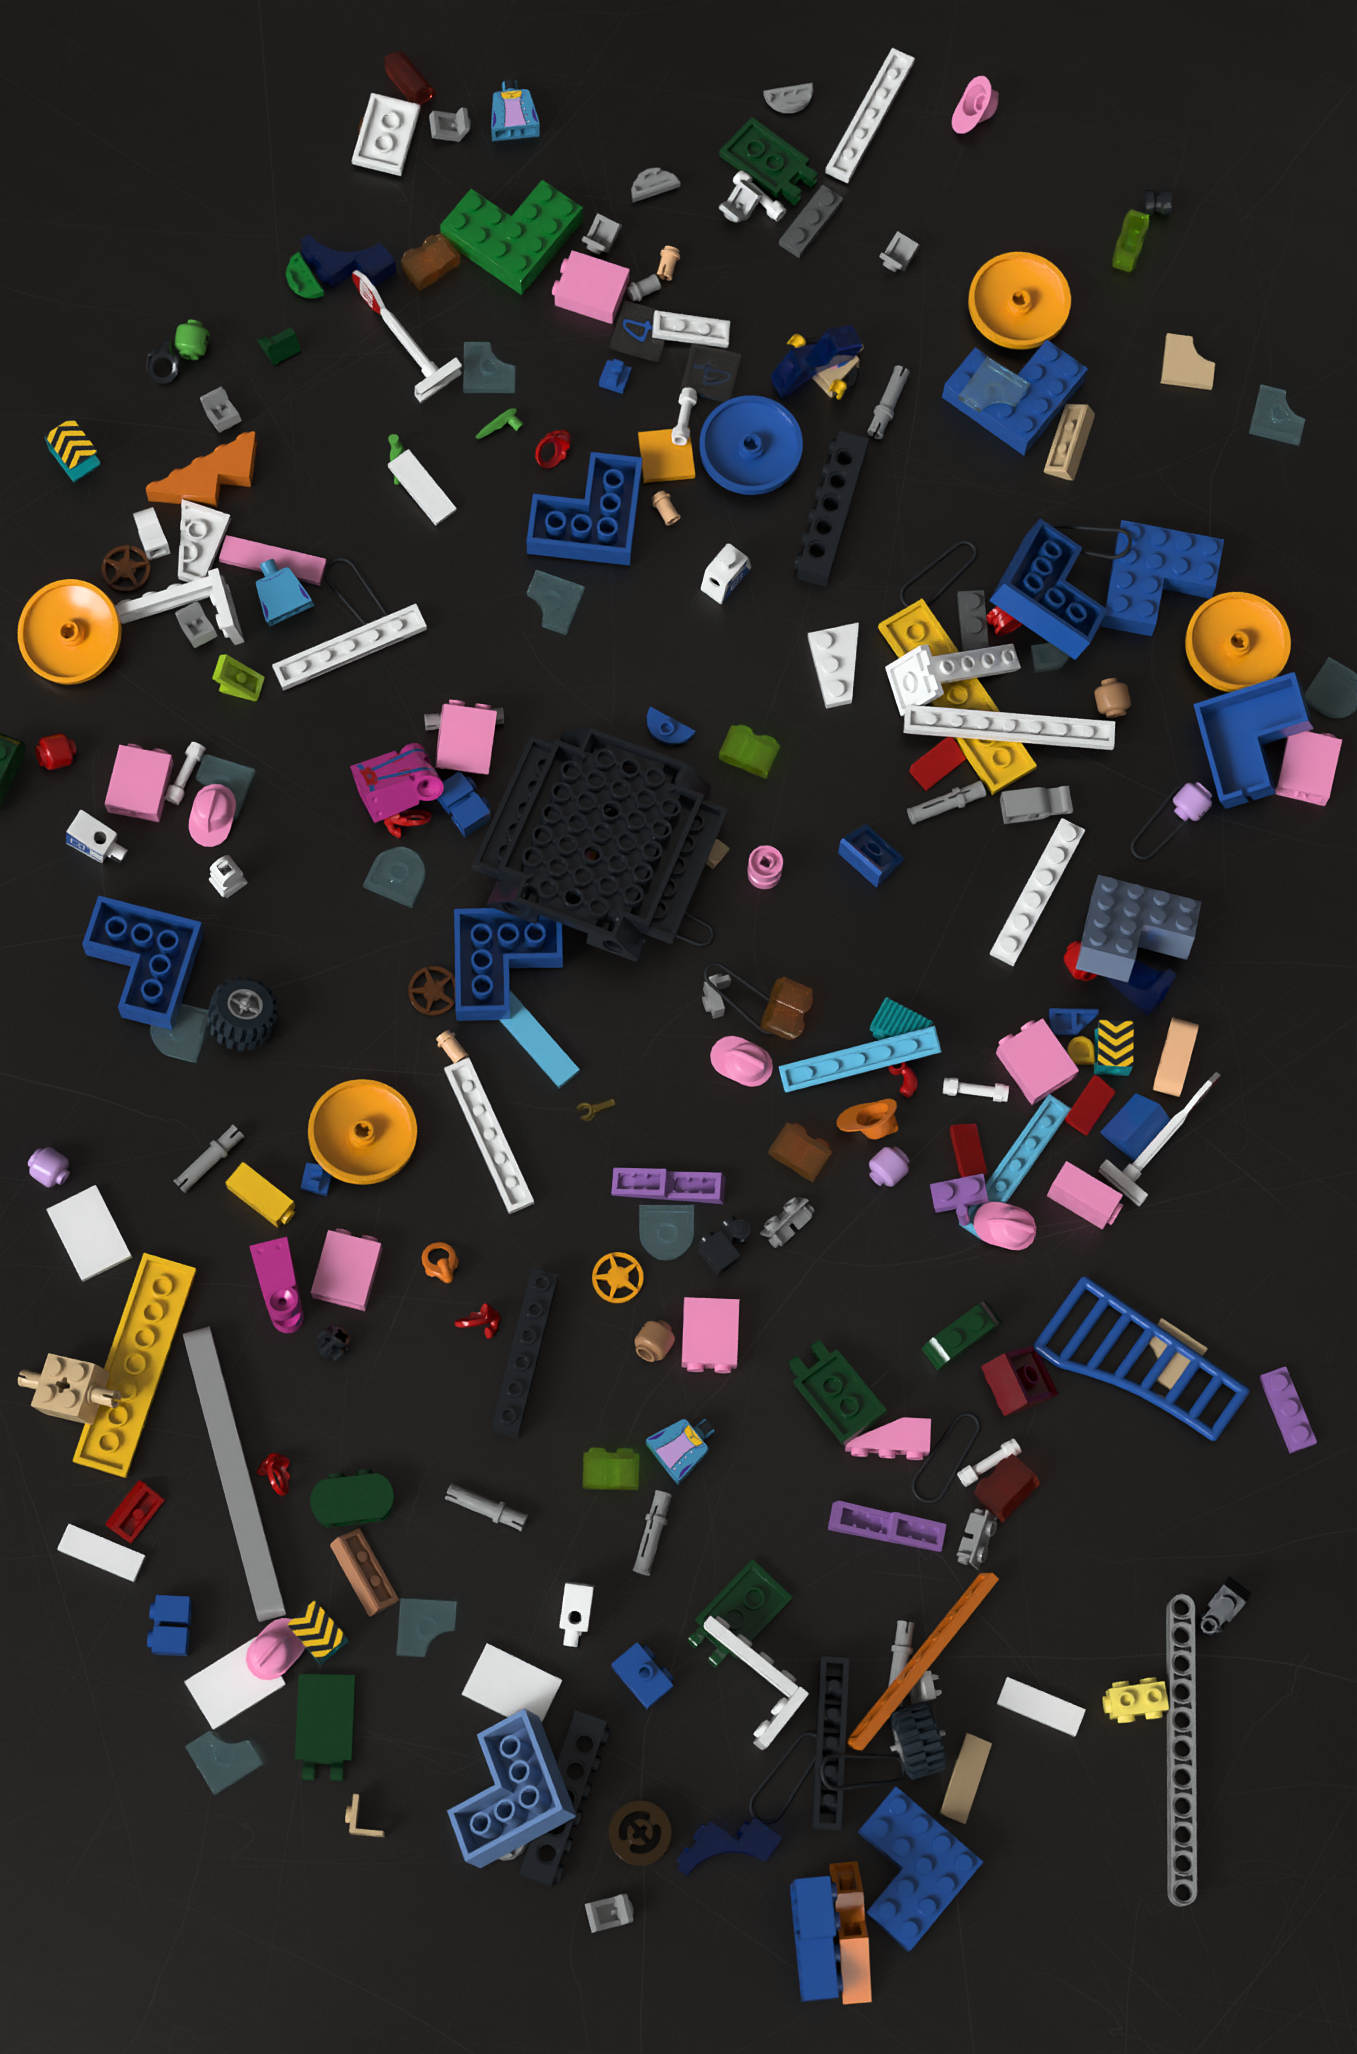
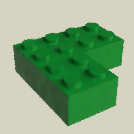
[440,180,583,295]

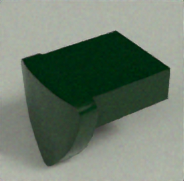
[257,327,301,366]

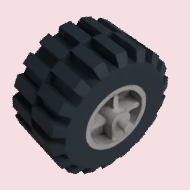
[207,977,278,1051]
[890,1701,946,1780]

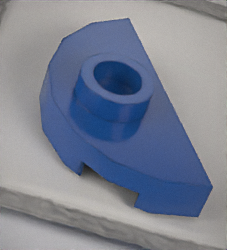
[647,707,696,746]

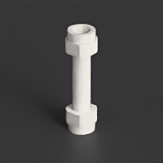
[733,170,786,221]
[671,388,697,446]
[164,742,206,805]
[943,1077,1009,1102]
[957,1438,1022,1487]

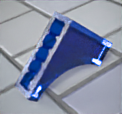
[1104,959,1177,1016]

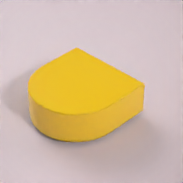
[1067,1036,1095,1065]

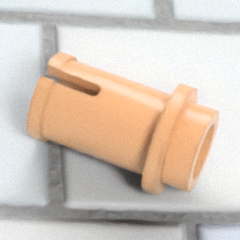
[656,246,680,281]
[651,491,680,526]
[436,1030,469,1063]

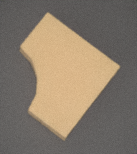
[1161,333,1215,390]
[1149,1318,1208,1390]

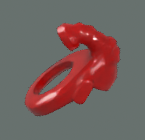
[535,430,571,469]
[384,809,432,838]
[455,1303,501,1339]
[257,1452,291,1496]

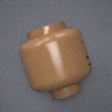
[1094,678,1131,718]
[634,1320,675,1362]

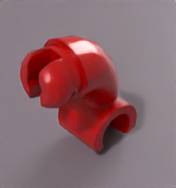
[889,1062,918,1098]

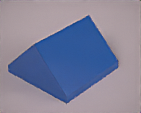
[838,824,905,888]
[1100,1093,1171,1162]

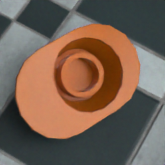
[837,1099,898,1140]

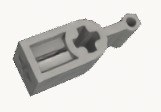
[1000,786,1073,824]

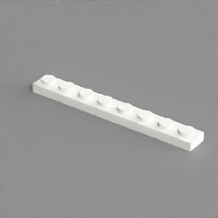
[904,705,1115,750]

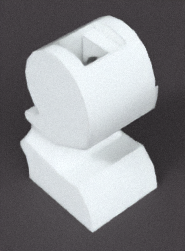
[209,855,248,898]

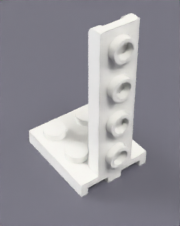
[116,568,244,645]
[885,644,1021,716]
[704,1616,809,1750]

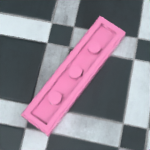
[219,535,327,586]

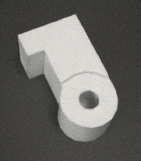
[133,507,170,560]

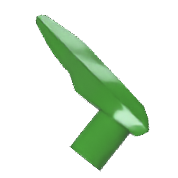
[476,408,524,439]
[388,434,405,485]

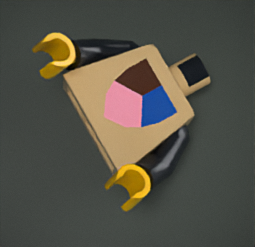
[787,334,864,400]

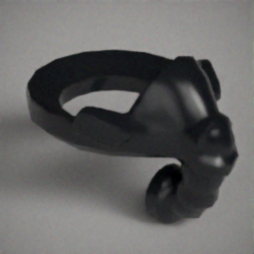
[146,338,180,384]

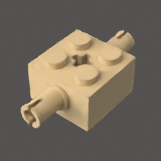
[18,1353,121,1425]

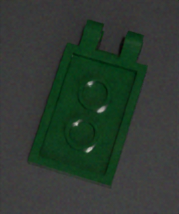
[719,117,818,206]
[788,1340,888,1446]
[687,1559,793,1669]
[295,1674,356,1781]

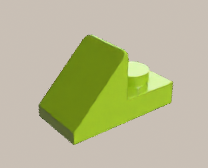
[212,654,265,701]

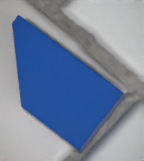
[1049,1008,1099,1037]

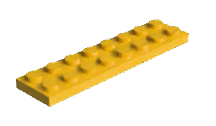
[878,599,1037,795]
[73,1253,197,1478]

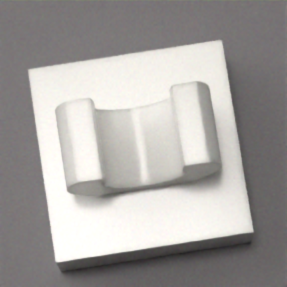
[909,1671,942,1705]

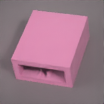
[552,250,630,324]
[434,700,497,775]
[1275,730,1342,806]
[105,744,174,822]
[996,1018,1079,1105]
[1047,1161,1123,1230]
[311,1229,383,1311]
[682,1297,739,1373]

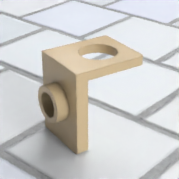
[345,1794,385,1837]

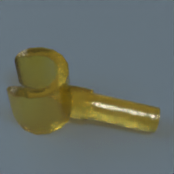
[577,1099,615,1121]

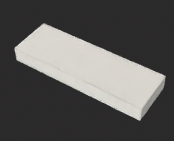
[652,310,730,348]
[388,449,457,526]
[57,1524,146,1583]
[997,1677,1086,1737]

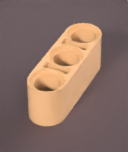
[1153,1017,1199,1097]

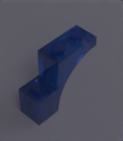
[300,234,397,288]
[770,325,863,398]
[676,1818,782,1877]

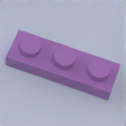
[1259,1366,1317,1454]

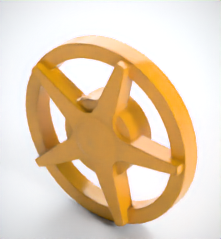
[592,1252,643,1303]

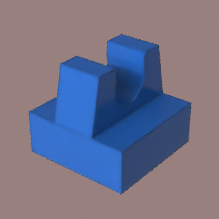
[599,359,632,394]
[300,1162,332,1196]

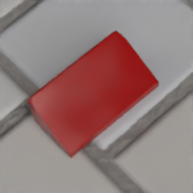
[909,737,966,791]
[1064,1074,1116,1136]
[949,1124,988,1178]
[105,1480,165,1544]

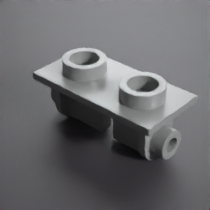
[760,1197,815,1248]
[957,1509,997,1570]

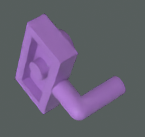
[930,1174,989,1226]

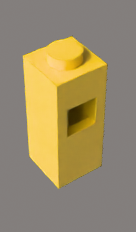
[225,1162,295,1228]

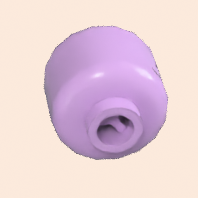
[1173,782,1212,821]
[869,1146,909,1187]
[28,1147,70,1187]

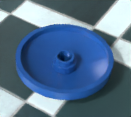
[700,396,803,495]

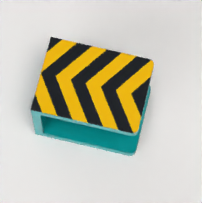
[44,418,101,482]
[1094,1020,1134,1076]
[288,1601,348,1665]

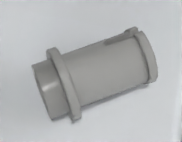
[627,274,661,301]

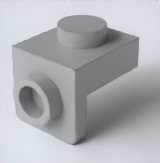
[429,107,471,142]
[719,179,763,222]
[582,213,622,255]
[879,231,920,272]
[200,387,242,433]
[175,601,217,648]
[702,974,731,1019]
[585,1893,633,1933]

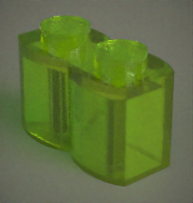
[1112,210,1149,272]
[718,725,780,779]
[582,1448,639,1490]

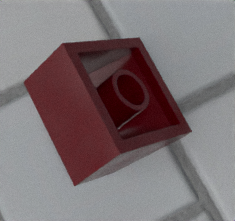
[981,1346,1059,1416]

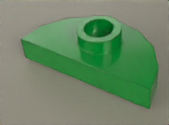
[286,251,324,298]

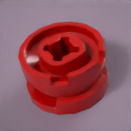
[986,606,1022,636]

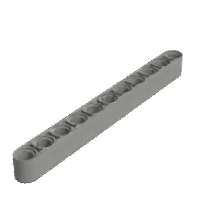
[183,1326,286,1622]
[1166,1594,1197,1907]

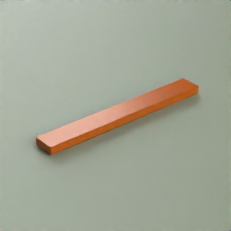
[846,1573,999,1750]

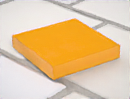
[638,427,695,483]

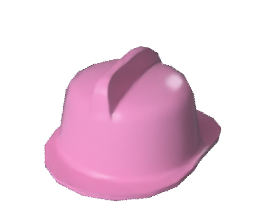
[952,76,998,134]
[189,784,236,847]
[710,1036,773,1087]
[974,1202,1036,1250]
[246,1618,305,1680]

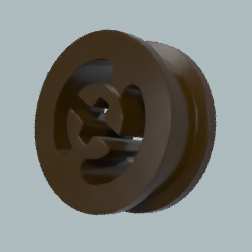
[609,1801,672,1866]

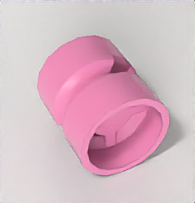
[747,845,783,889]

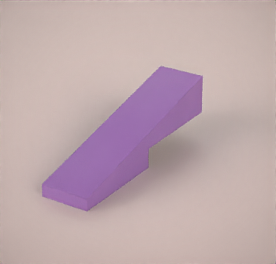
[611,1168,726,1204]
[828,1501,946,1552]

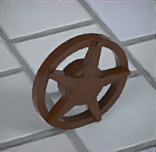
[101,545,151,593]
[408,966,456,1016]

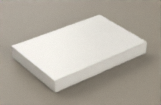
[352,93,421,176]
[46,1185,132,1282]
[184,1636,286,1730]
[462,1643,562,1723]

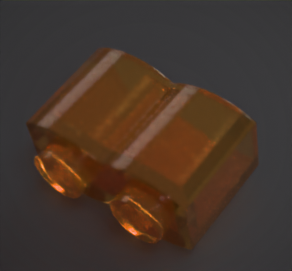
[401,233,460,291]
[760,977,813,1040]
[768,1123,832,1182]

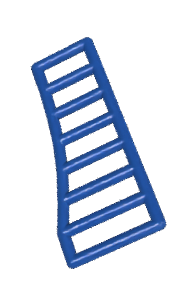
[1033,1276,1250,1441]

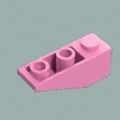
[845,1417,931,1460]

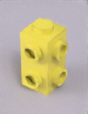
[1103,1677,1169,1723]

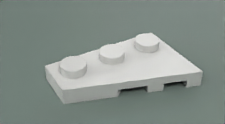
[178,499,231,582]
[808,623,859,708]

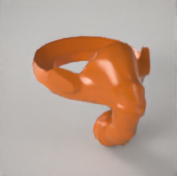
[421,1242,459,1283]

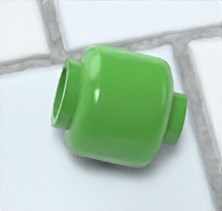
[174,320,210,360]

